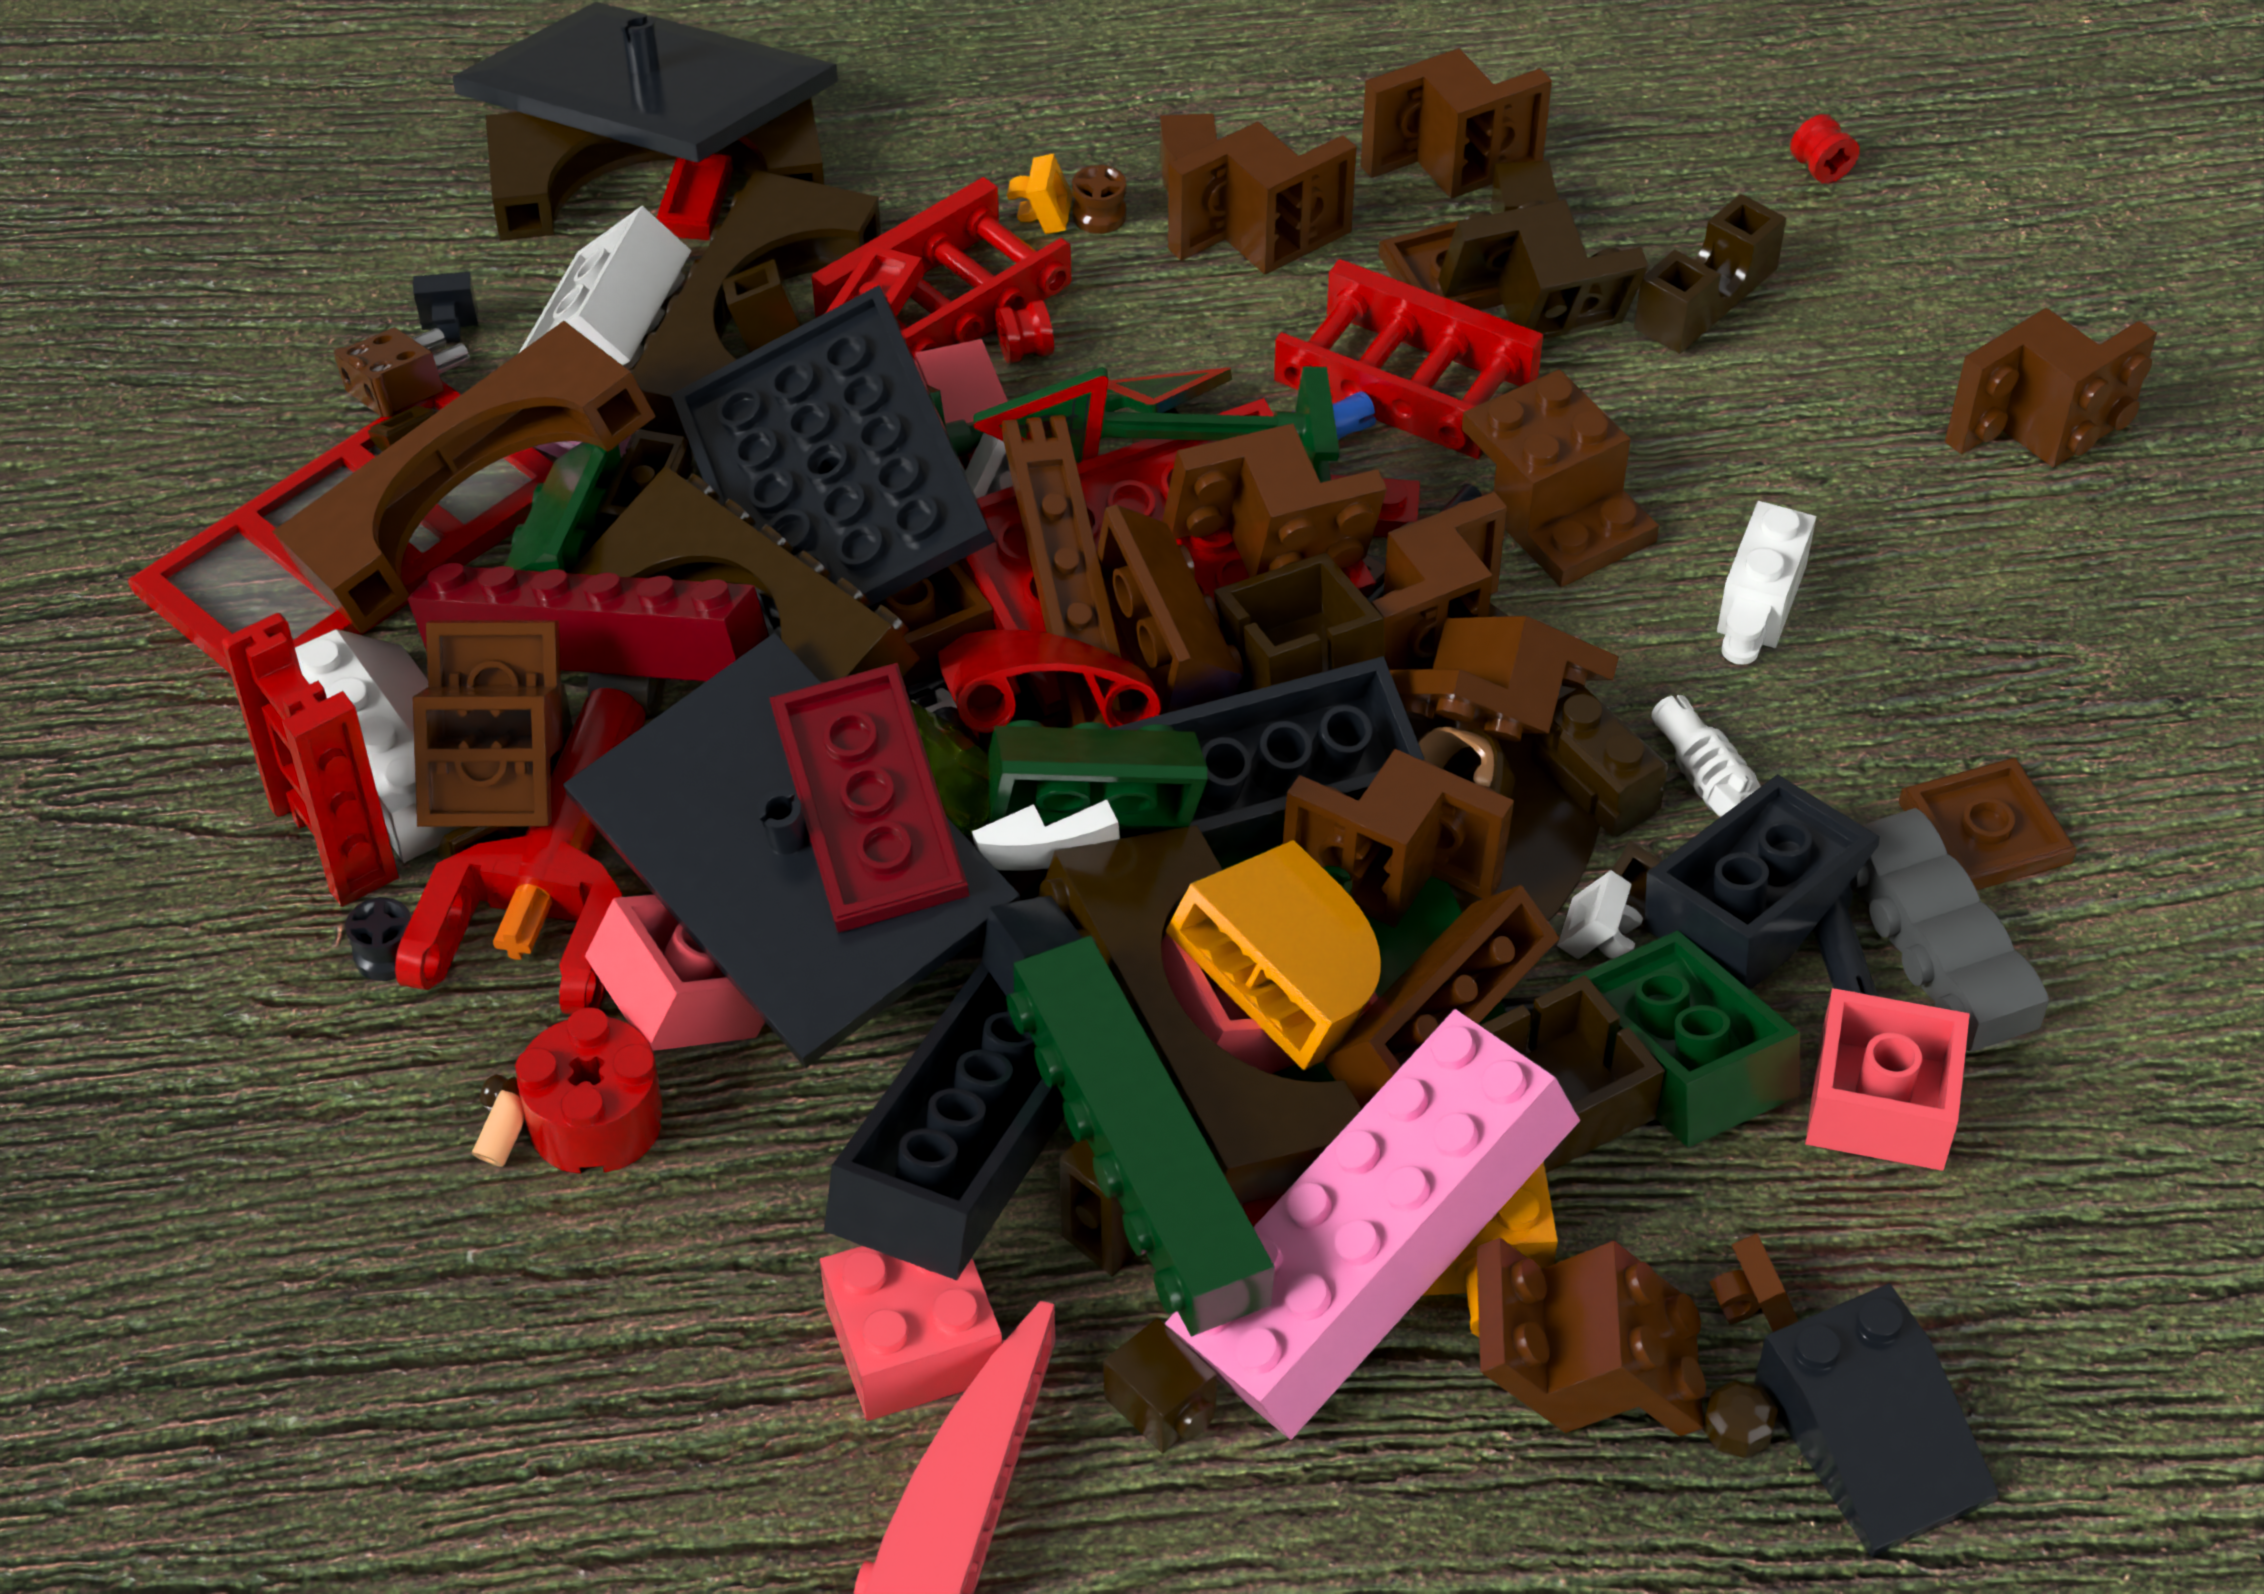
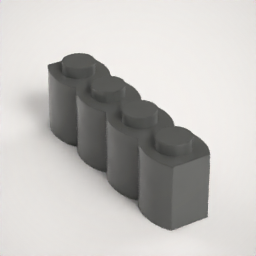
[1849,808,2049,1052]

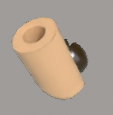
[471,1074,525,1167]

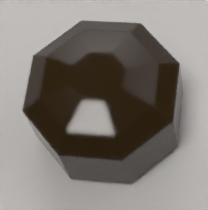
[1703,1380,1778,1458]

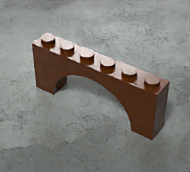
[272,321,656,634]

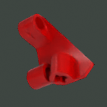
[938,629,1161,733]

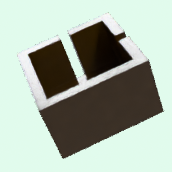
[1214,552,1385,691]
[1480,975,1665,1173]

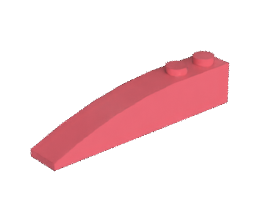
[854,1301,1056,1594]

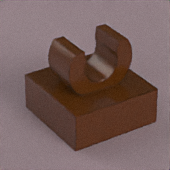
[1709,1233,1799,1332]

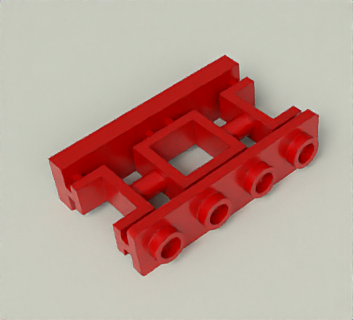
[222,613,399,908]

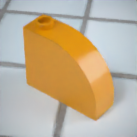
[1165,840,1381,1070]

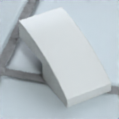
[972,800,1120,870]

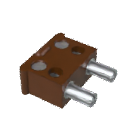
[333,327,470,417]

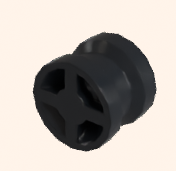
[345,897,411,981]

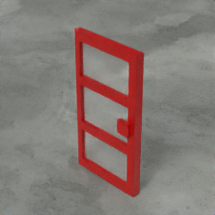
[128,380,554,674]

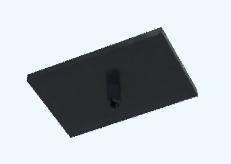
[452,1,838,163]
[671,285,996,639]
[563,633,1021,1068]

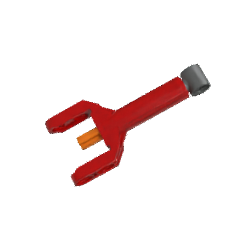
[395,672,666,1015]

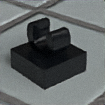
[413,272,478,343]

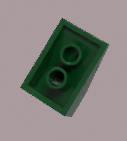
[1568,930,1800,1148]

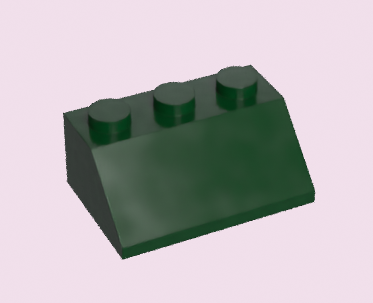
[498,442,621,573]
[988,720,1207,831]

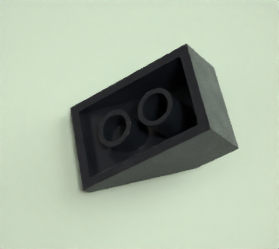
[1644,774,1880,990]
[1754,1283,1999,1557]

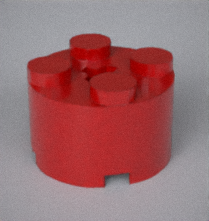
[515,1007,663,1174]

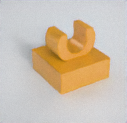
[1006,154,1073,234]

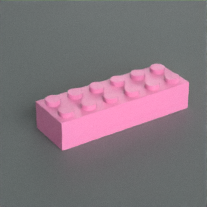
[1165,1009,1580,1440]

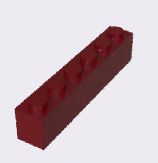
[407,563,769,681]

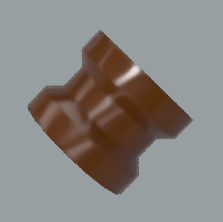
[1072,165,1126,234]

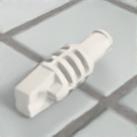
[1651,695,1761,817]

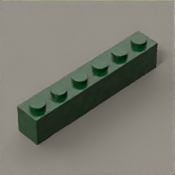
[1007,935,1275,1337]

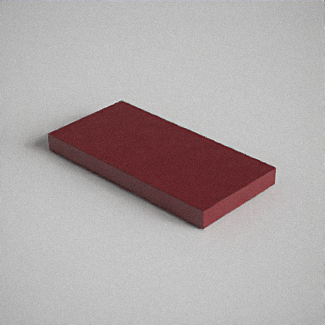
[769,662,970,933]

